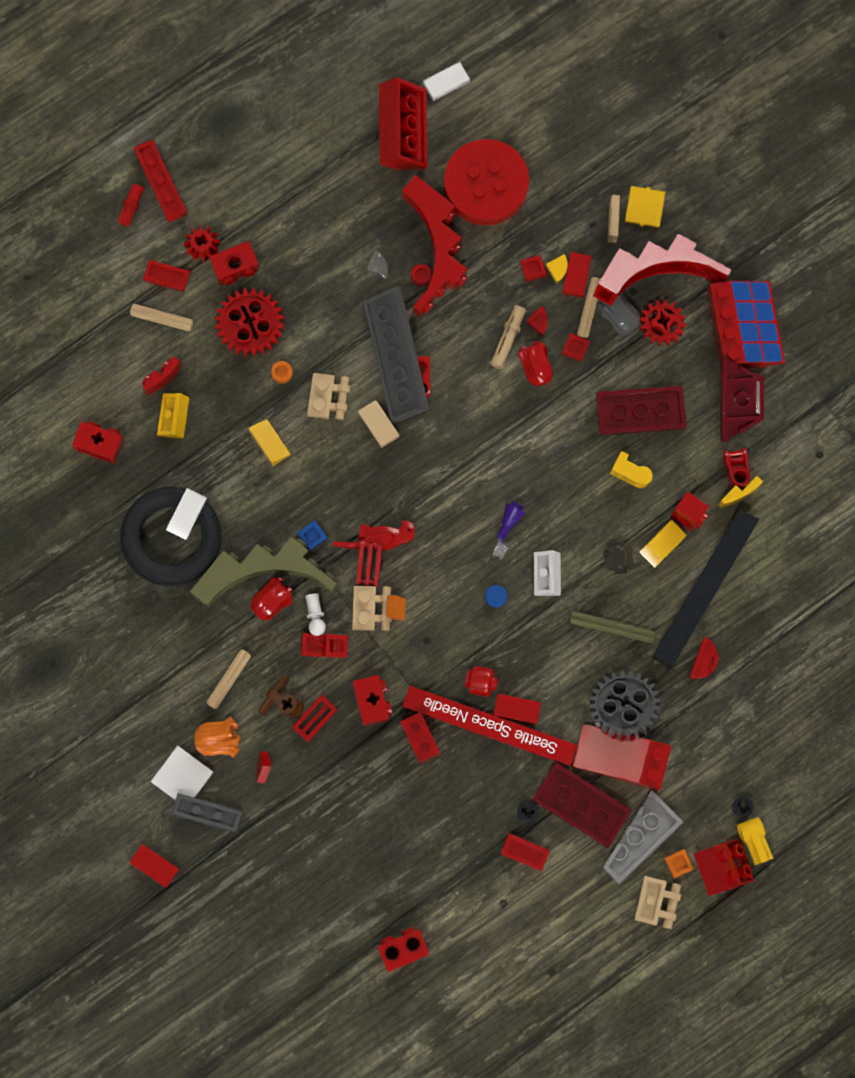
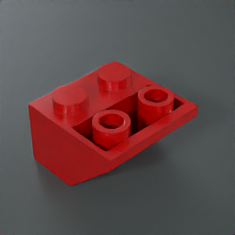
[694,838,755,896]

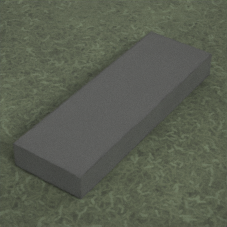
[171,792,243,833]

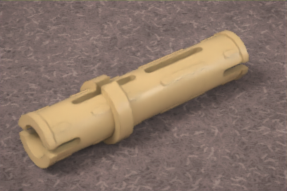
[490,305,527,369]

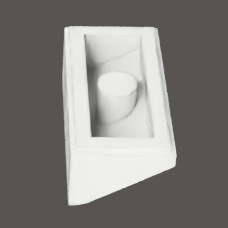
[534,550,561,596]

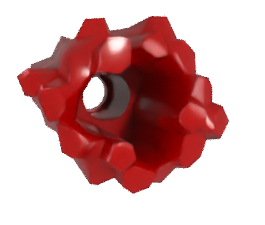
[517,341,553,387]
[250,577,293,621]

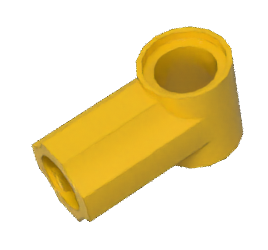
[737,817,773,865]

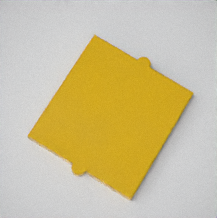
[625,186,665,228]

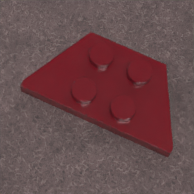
[720,358,764,442]

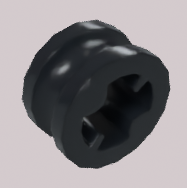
[732,797,754,818]
[517,801,538,822]

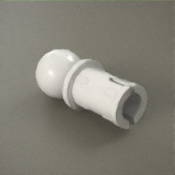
[305,593,326,636]

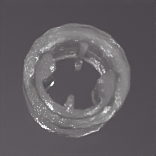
[492,539,509,561]

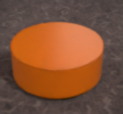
[271,361,293,384]

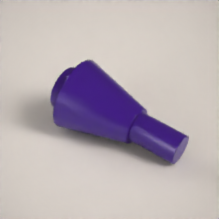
[496,501,526,541]

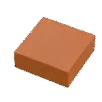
[386,595,406,621]
[663,849,694,879]

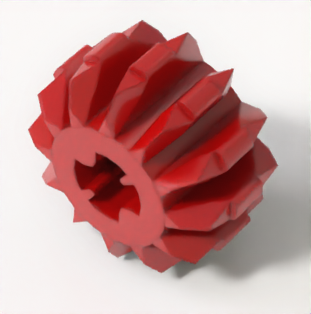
[184,225,220,263]

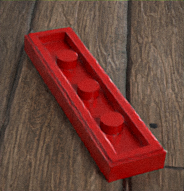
[133,139,188,223]

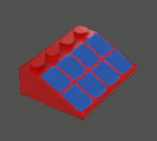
[706,281,785,369]

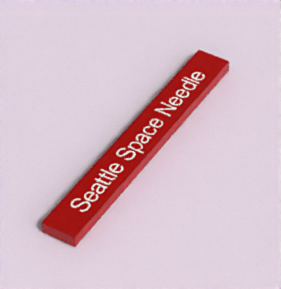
[402,686,577,767]

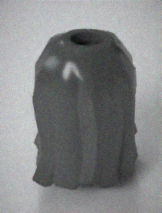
[597,293,640,336]

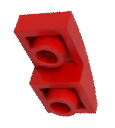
[142,357,182,396]

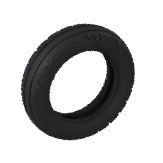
[120,486,221,586]

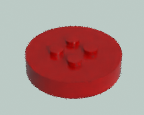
[444,139,529,226]

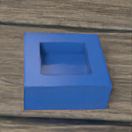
[297,520,328,552]

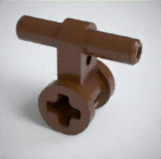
[258,675,304,719]

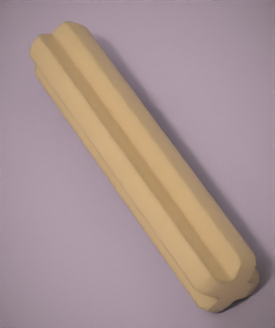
[577,277,601,339]
[130,304,193,332]
[207,649,251,709]

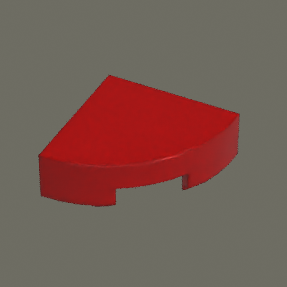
[526,306,548,337]
[256,751,271,783]

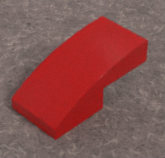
[300,633,348,658]

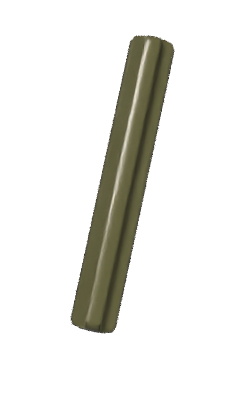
[569,611,656,643]

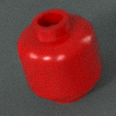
[465,666,499,697]

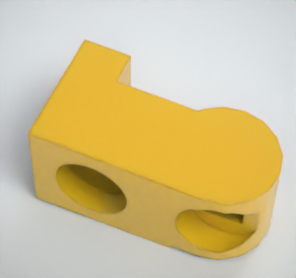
[610,451,653,488]

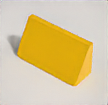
[157,393,189,439]
[248,419,291,467]

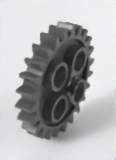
[589,671,661,741]

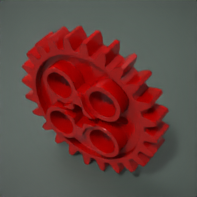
[215,288,285,358]

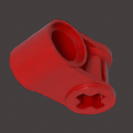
[723,447,750,490]

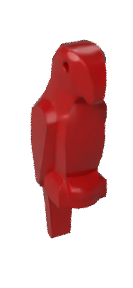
[333,521,415,551]

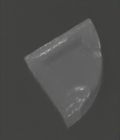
[367,250,388,279]

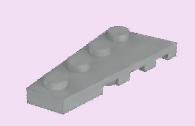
[603,790,683,885]

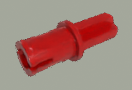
[118,184,144,226]

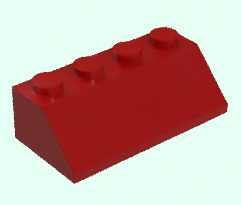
[379,77,427,170]

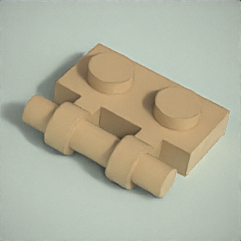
[307,373,350,420]
[352,586,392,631]
[634,876,681,930]

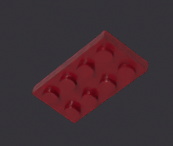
[596,386,687,436]
[532,762,632,849]

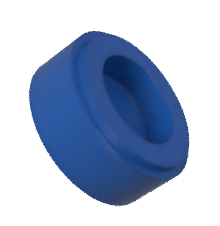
[485,585,507,608]

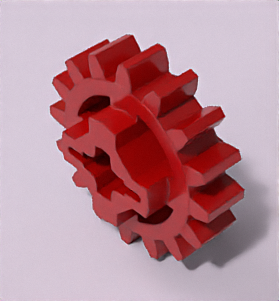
[639,300,686,347]

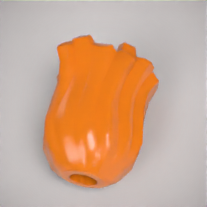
[194,717,240,757]

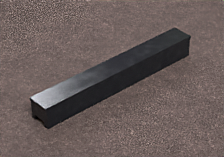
[652,509,759,670]

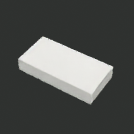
[423,62,470,101]

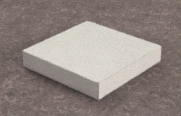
[151,746,214,799]

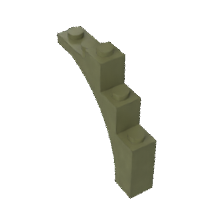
[190,537,338,609]

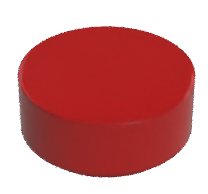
[411,264,432,287]

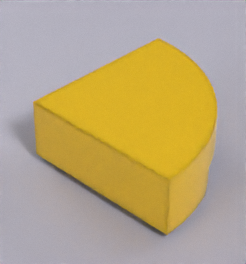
[546,254,568,284]

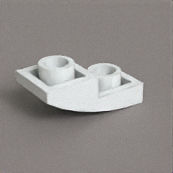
[166,488,207,539]

